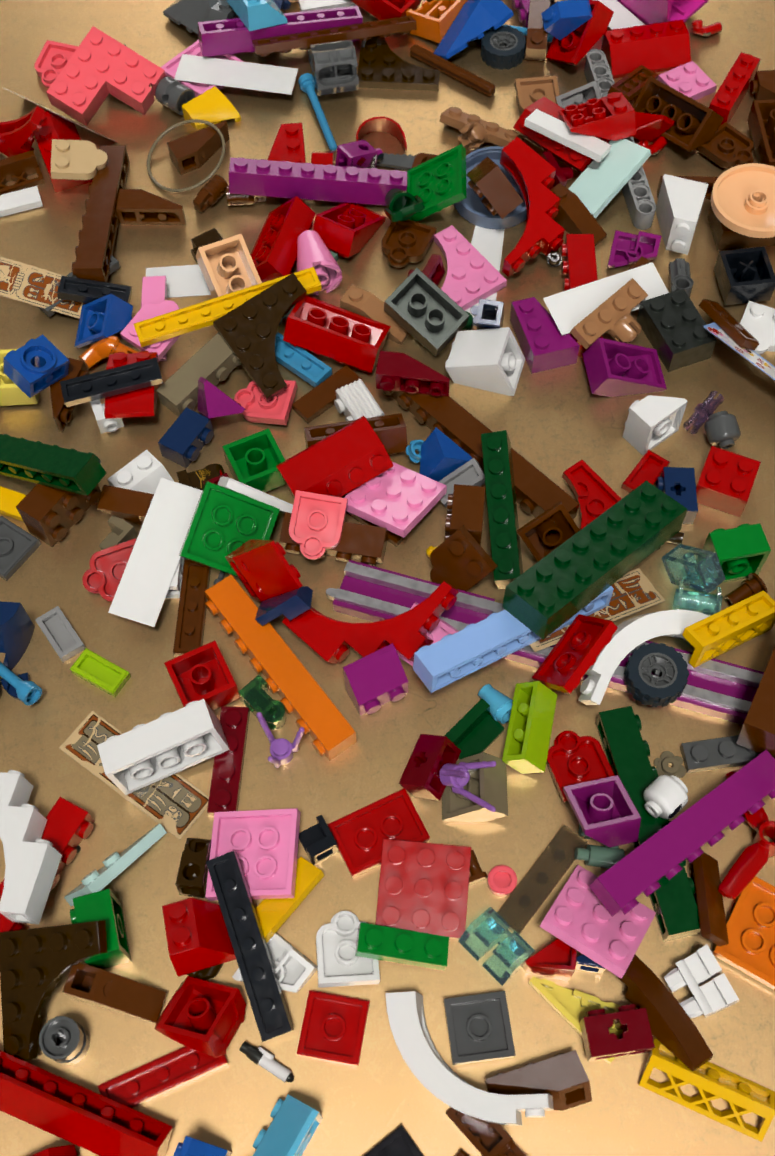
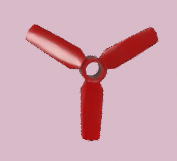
[718,771,775,900]

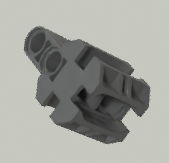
[308,40,359,96]

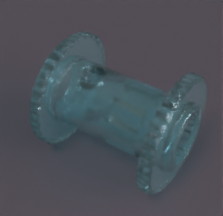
[673,581,722,615]

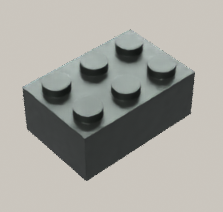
[384,268,470,357]
[637,289,716,372]

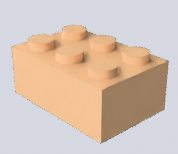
[196,233,262,298]

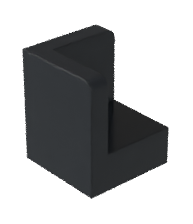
[299,815,339,865]

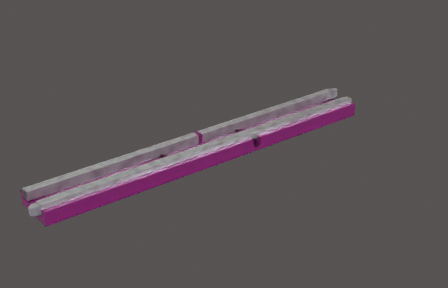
[326,560,764,725]

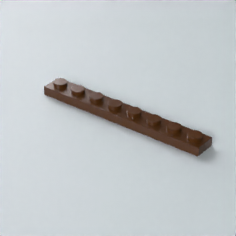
[252,15,417,56]

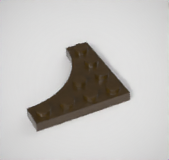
[357,36,440,91]
[213,273,307,401]
[0,920,108,1061]

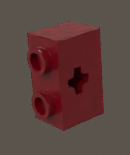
[399,734,461,801]
[579,1004,655,1062]

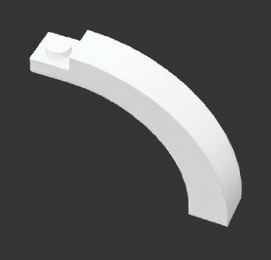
[578,610,709,705]
[385,991,554,1126]

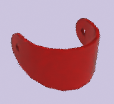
[356,116,407,151]

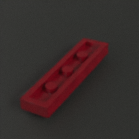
[207,706,250,816]

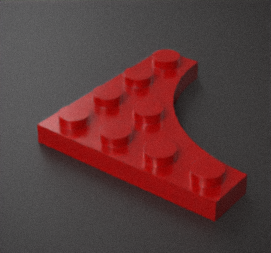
[562,460,621,530]

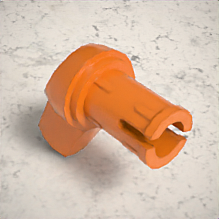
[79,335,139,369]

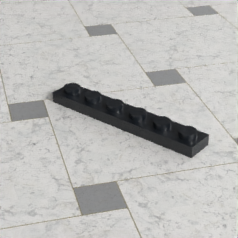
[206,851,294,1042]

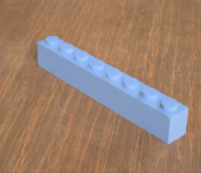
[413,586,614,693]

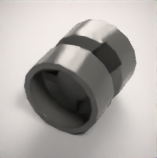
[155,76,195,115]
[39,1016,90,1065]

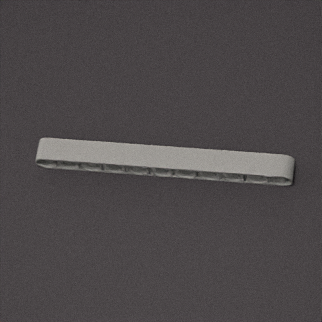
[584,49,656,230]

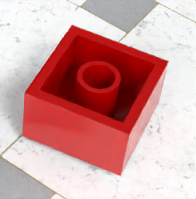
[696,446,761,518]
[164,641,240,711]

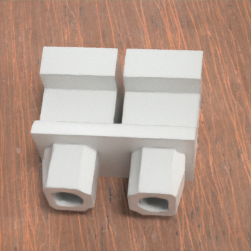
[664,944,739,1019]

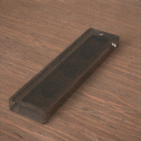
[495,825,588,936]

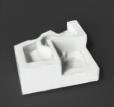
[232,933,317,993]

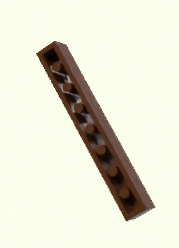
[72,145,130,282]

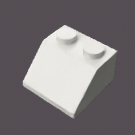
[623,395,688,455]
[107,450,175,494]

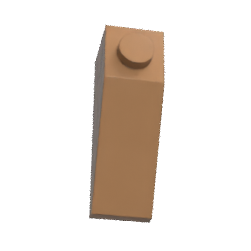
[340,285,409,345]

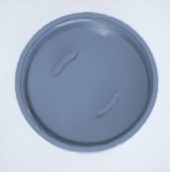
[454,146,527,229]

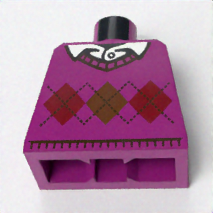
[335,140,384,168]

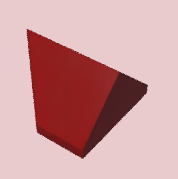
[633,112,674,144]
[522,939,577,982]

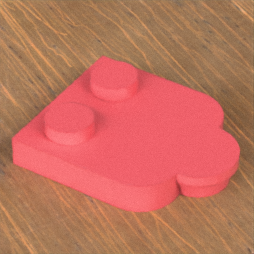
[34,40,78,88]
[234,380,298,425]
[289,490,348,560]

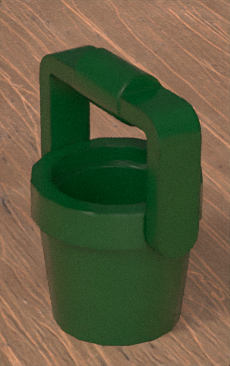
[384,188,425,222]

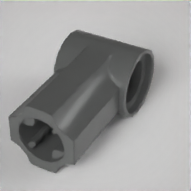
[668,258,694,298]

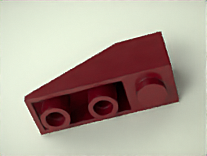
[376,351,450,397]

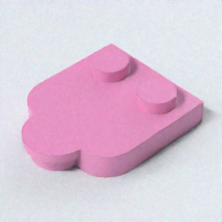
[120,300,181,362]

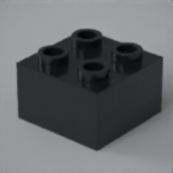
[713,246,775,305]

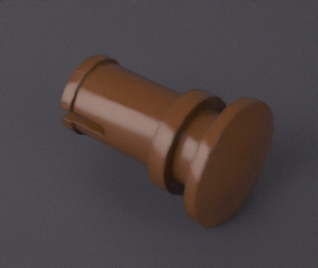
[724,572,768,607]

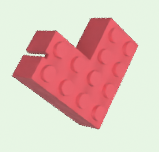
[46,26,166,126]

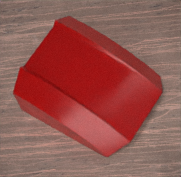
[155,976,246,1057]

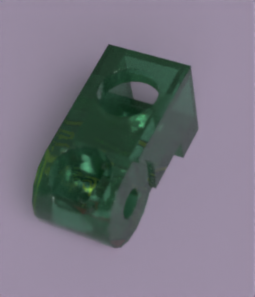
[238,675,286,730]

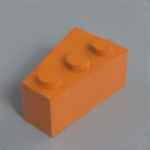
[406,0,468,43]

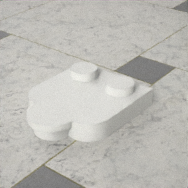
[740,301,775,355]
[316,911,380,988]

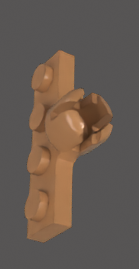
[439,107,524,151]
[570,278,648,349]

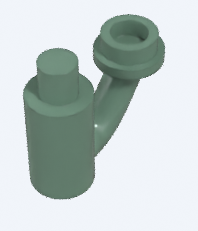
[575,824,625,868]

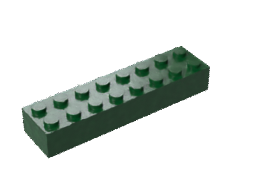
[502,481,687,639]

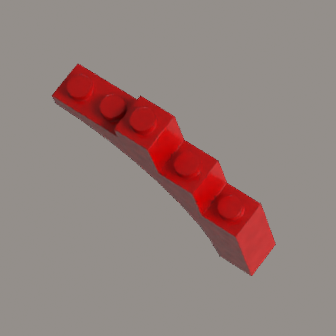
[0,105,45,157]
[500,136,565,277]
[282,581,459,664]

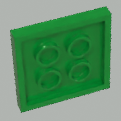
[407,144,467,222]
[179,481,280,577]

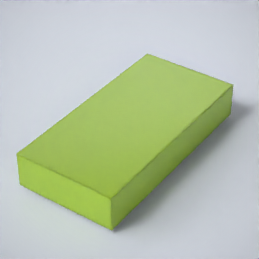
[70,648,131,697]

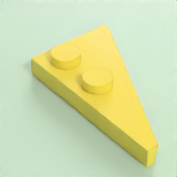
[528,976,623,1064]

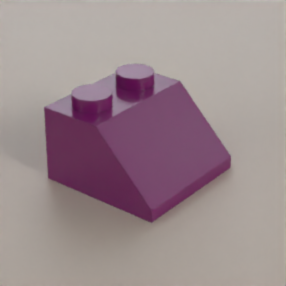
[343,643,408,716]
[563,775,641,848]

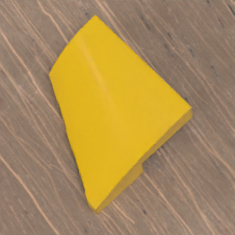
[182,86,241,130]

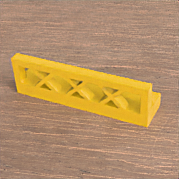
[682,590,775,668]
[639,1038,775,1142]

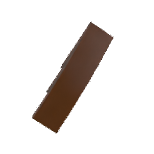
[614,955,713,1072]
[446,1108,526,1156]

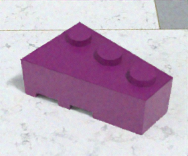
[510,297,580,374]

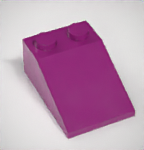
[583,338,667,397]

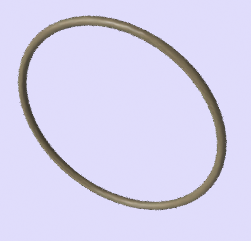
[147,119,225,192]

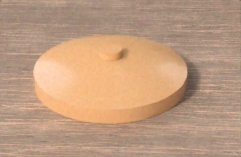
[711,163,775,238]

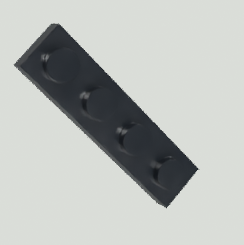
[60,358,163,407]

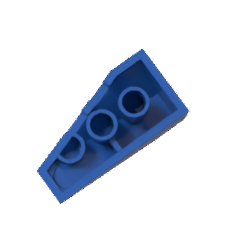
[434,0,514,60]

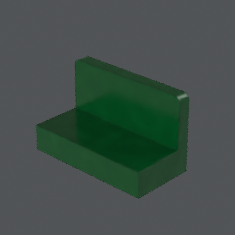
[444,699,504,760]

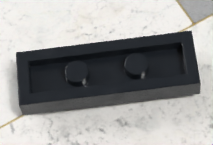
[57,276,132,303]

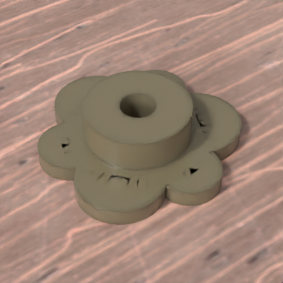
[654,751,686,778]

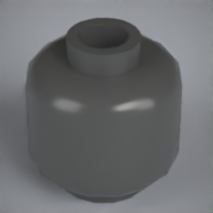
[704,411,741,449]

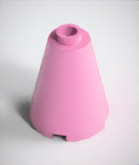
[297,230,342,296]

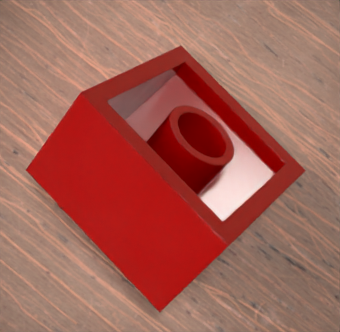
[162,897,236,977]

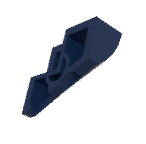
[255,586,313,626]
[0,601,35,670]

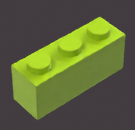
[502,681,558,774]

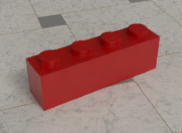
[709,52,760,125]

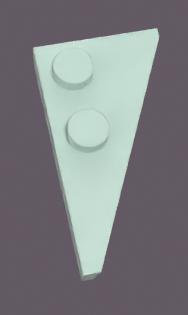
[64,824,167,906]

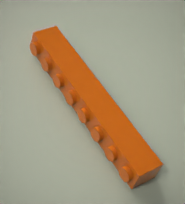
[205,574,357,761]

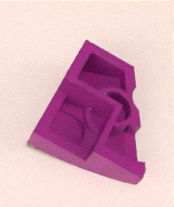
[607,230,661,268]

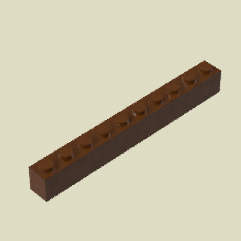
[382,390,579,519]

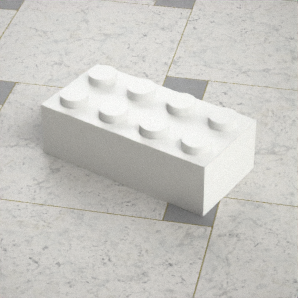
[97,699,230,795]

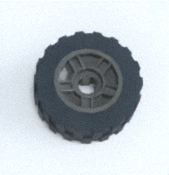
[481,26,526,70]
[624,642,689,707]

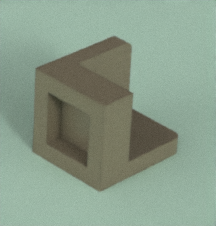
[100,515,138,550]

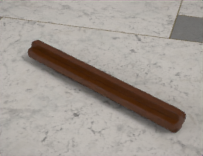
[410,44,496,97]

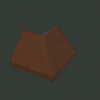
[517,501,580,562]

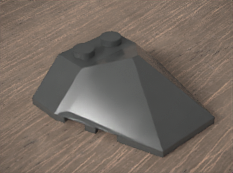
[163,0,236,37]

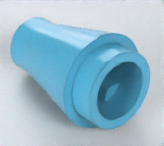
[478,684,513,724]

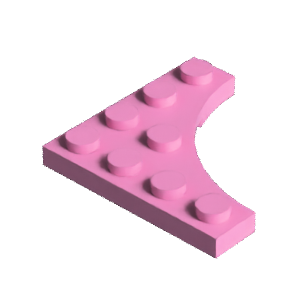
[434,225,507,311]

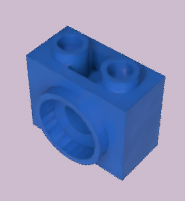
[4,335,69,398]

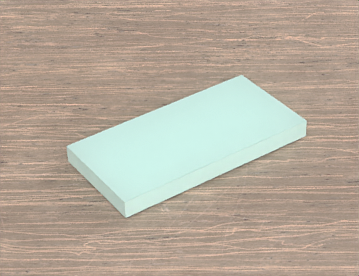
[568,138,651,219]

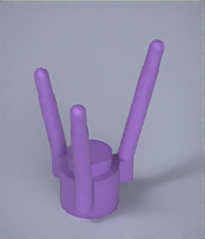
[256,712,305,768]
[439,761,496,812]

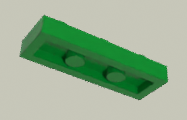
[355,922,449,971]

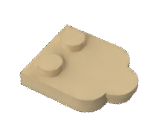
[51,139,108,180]

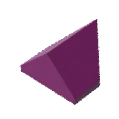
[197,377,245,418]

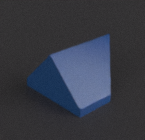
[419,427,473,481]

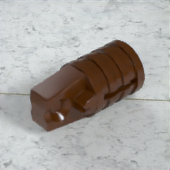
[193,175,229,213]
[226,186,266,206]

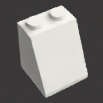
[655,174,709,255]
[445,327,525,396]

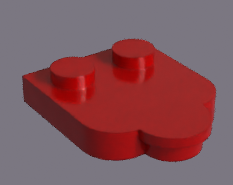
[82,538,137,601]
[546,731,615,803]

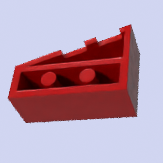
[267,123,306,163]

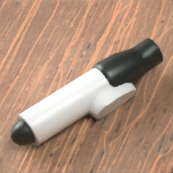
[239,1042,294,1082]

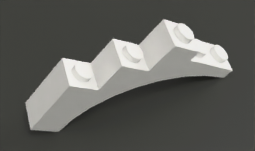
[0,770,62,925]

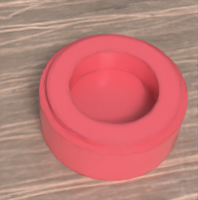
[487,865,517,897]

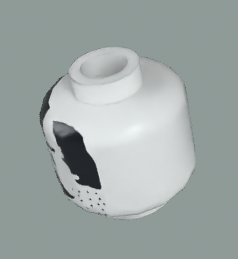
[643,775,688,819]

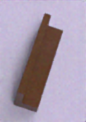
[0,150,45,195]

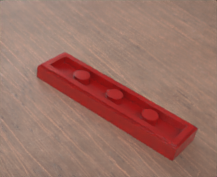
[98,1046,228,1108]

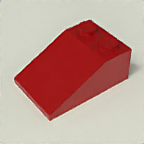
[545,0,614,65]
[313,203,386,258]
[104,351,160,419]

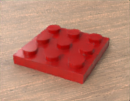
[375,839,471,939]

